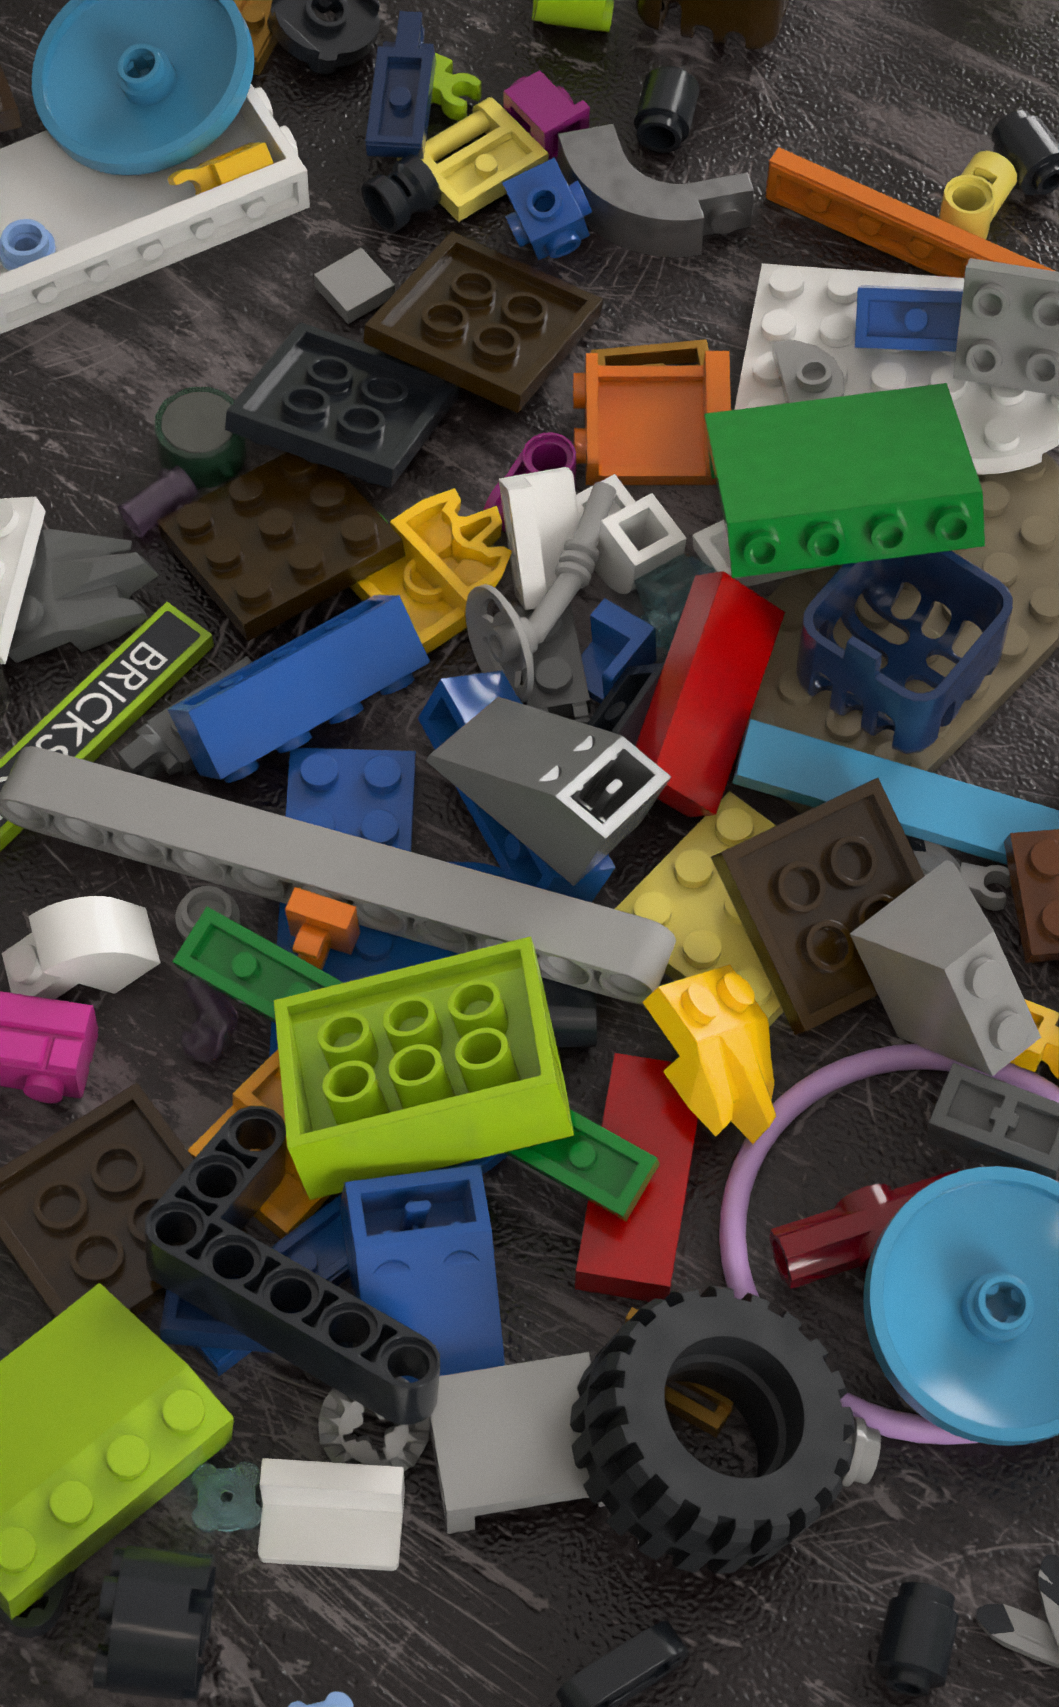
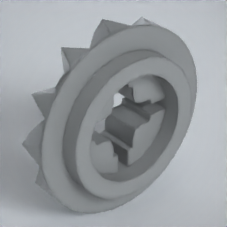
[318,1376,430,1471]

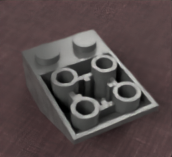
[426,696,671,886]

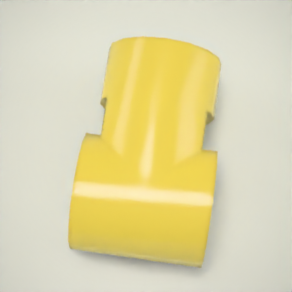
[939,151,1017,239]

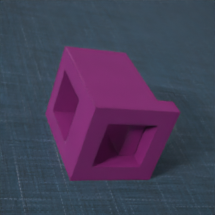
[503,70,590,162]

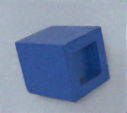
[581,598,657,704]

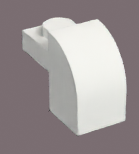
[576,474,686,594]
[2,896,160,1000]

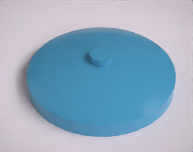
[32,0,254,175]
[863,1166,1059,1446]

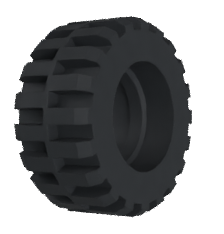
[570,1286,855,1574]

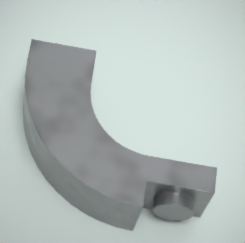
[557,124,754,257]

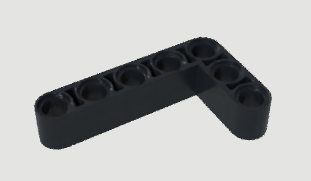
[145,1106,440,1425]

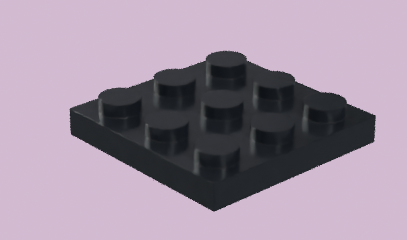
[225,322,460,489]

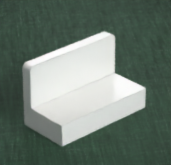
[499,467,583,610]
[258,1458,405,1571]

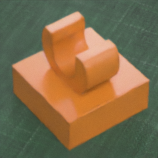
[285,887,360,970]

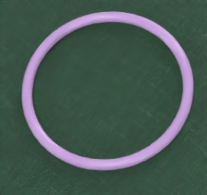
[719,1044,1059,1445]

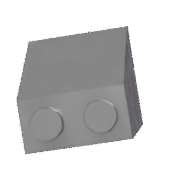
[850,860,1041,1076]

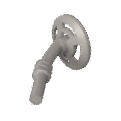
[466,482,616,703]

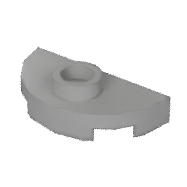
[772,340,844,403]

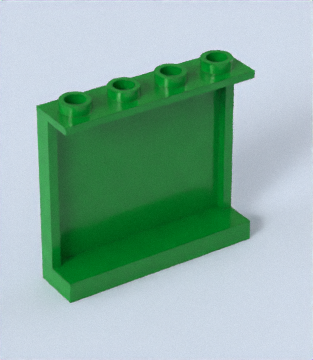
[704,383,985,578]

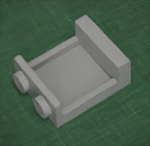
[429,1352,605,1534]

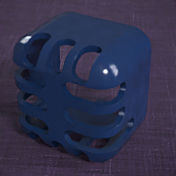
[796,551,1013,754]

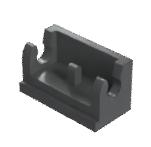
[926,1063,1059,1181]

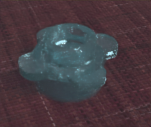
[191,1461,262,1533]

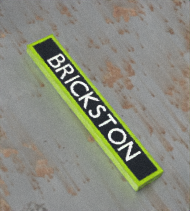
[0,602,214,851]

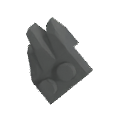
[8,529,159,663]

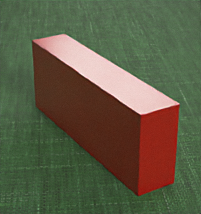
[635,571,785,817]
[575,1053,698,1302]

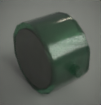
[154,387,247,488]

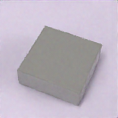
[314,248,395,324]

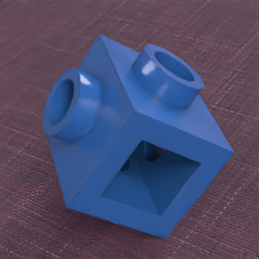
[503,157,592,261]

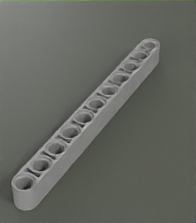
[0,746,676,1004]

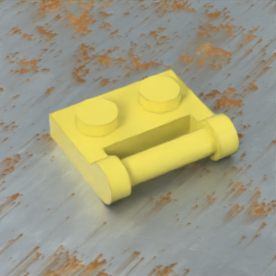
[397,97,549,222]

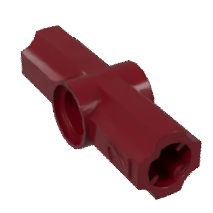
[769,1168,961,1289]

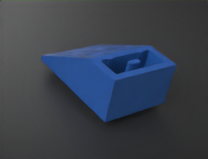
[339,1164,505,1383]

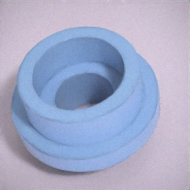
[0,219,56,271]

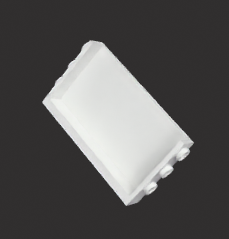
[0,84,310,334]

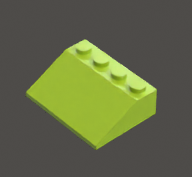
[274,936,574,1200]
[0,1283,234,1620]

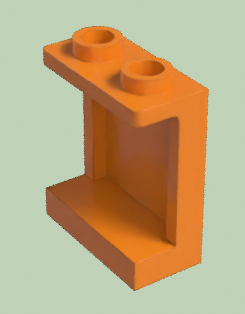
[573,351,731,485]

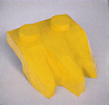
[349,488,512,654]
[642,964,776,1144]

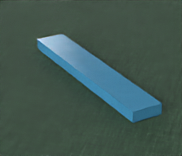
[732,719,1059,865]

